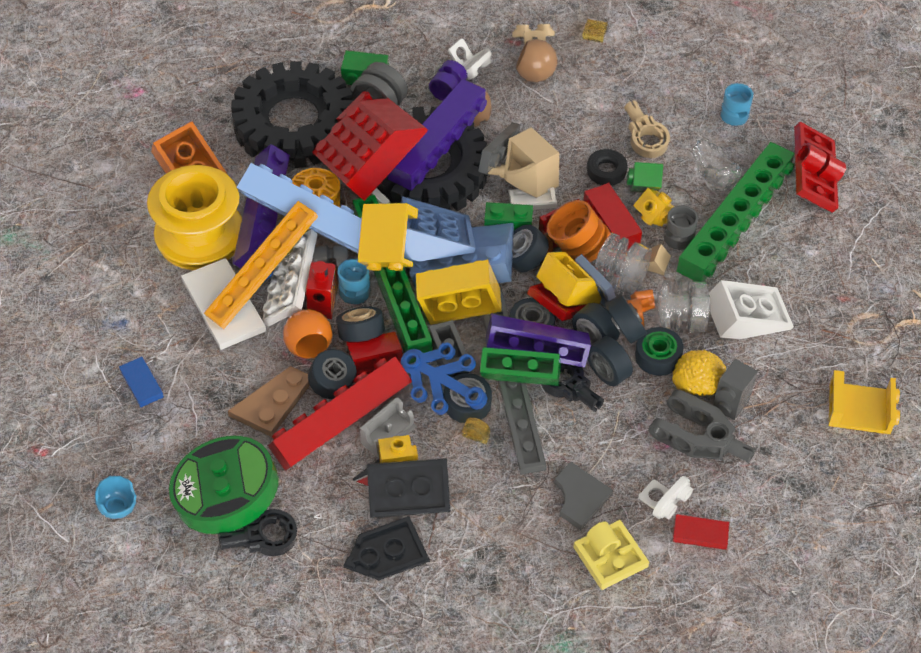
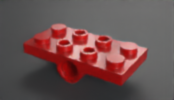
[794,122,846,213]

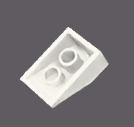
[705,280,794,339]

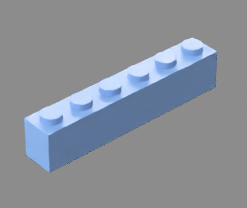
[237,163,362,253]

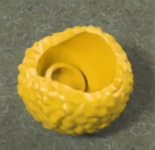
[672,350,726,396]

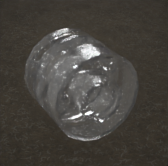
[595,233,652,295]
[658,280,711,333]

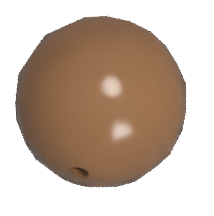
[516,39,558,83]

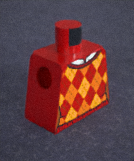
[306,261,339,320]

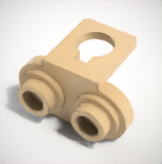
[512,24,555,45]

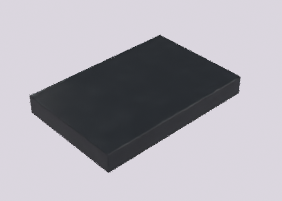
[367,458,451,518]

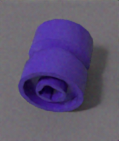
[429,60,468,101]

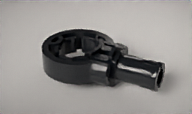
[541,363,604,412]
[218,509,297,556]

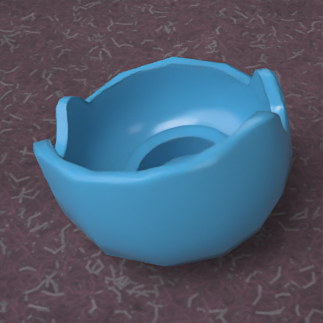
[95,476,137,519]

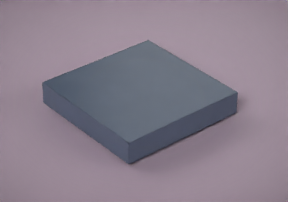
[575,254,615,310]

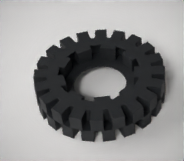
[231,61,353,168]
[377,106,488,211]

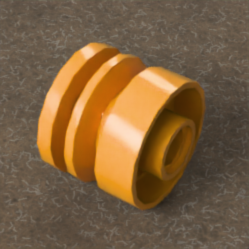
[292,168,340,230]

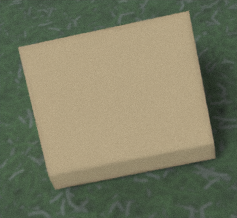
[641,244,671,275]

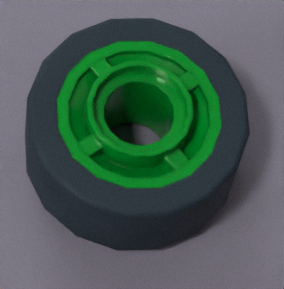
[635,327,684,376]

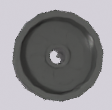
[350,62,408,106]

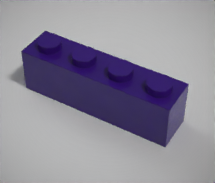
[486,314,591,368]

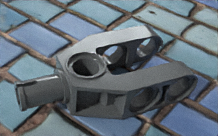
[648,390,756,463]

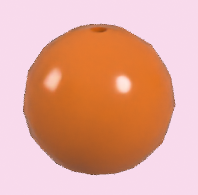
[283,309,333,359]

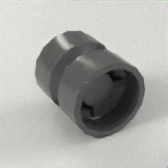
[664,205,699,250]
[313,244,348,275]

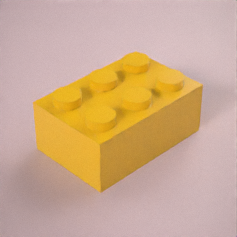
[416,260,502,325]

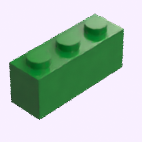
[480,347,561,386]

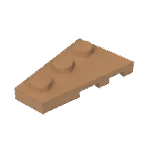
[228,366,310,437]

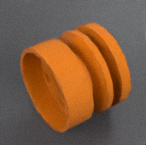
[547,200,611,262]

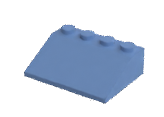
[400,196,475,262]
[410,223,514,288]

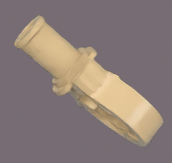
[624,100,670,158]

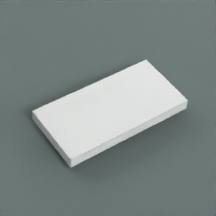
[262,229,317,327]
[181,258,266,350]

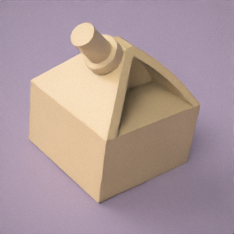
[488,127,559,198]

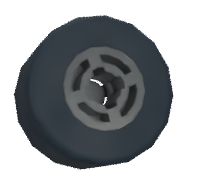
[308,349,357,399]

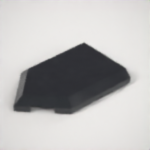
[343,516,430,581]

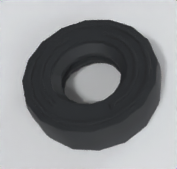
[586,149,628,186]

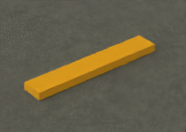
[204,201,318,329]

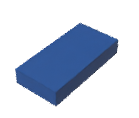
[119,357,164,408]

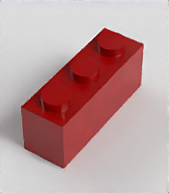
[583,183,642,256]

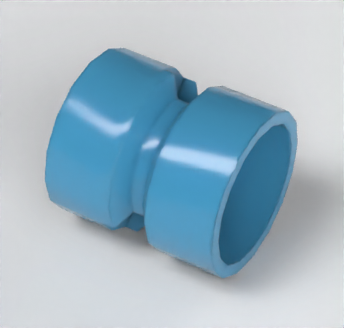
[720,83,753,126]
[338,259,370,304]

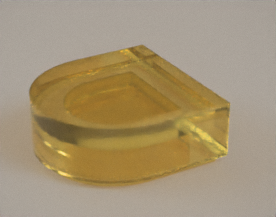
[463,418,490,444]

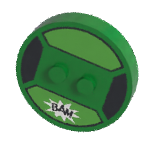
[169,436,279,534]

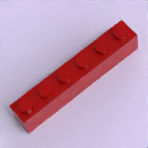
[267,357,412,471]

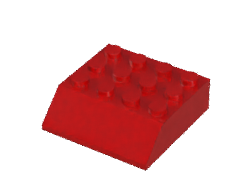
[312,98,428,201]

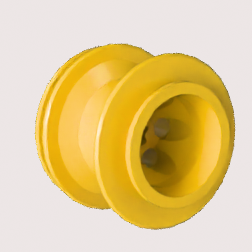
[147,165,242,270]

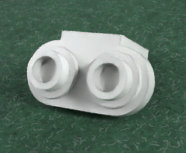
[448,39,492,80]
[639,476,693,519]

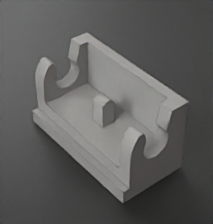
[360,397,416,458]

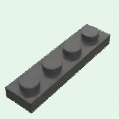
[478,122,521,174]

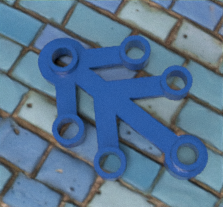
[401,342,487,415]

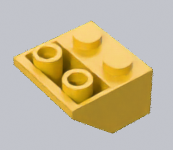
[536,252,601,306]

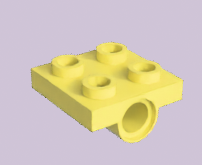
[573,520,649,590]

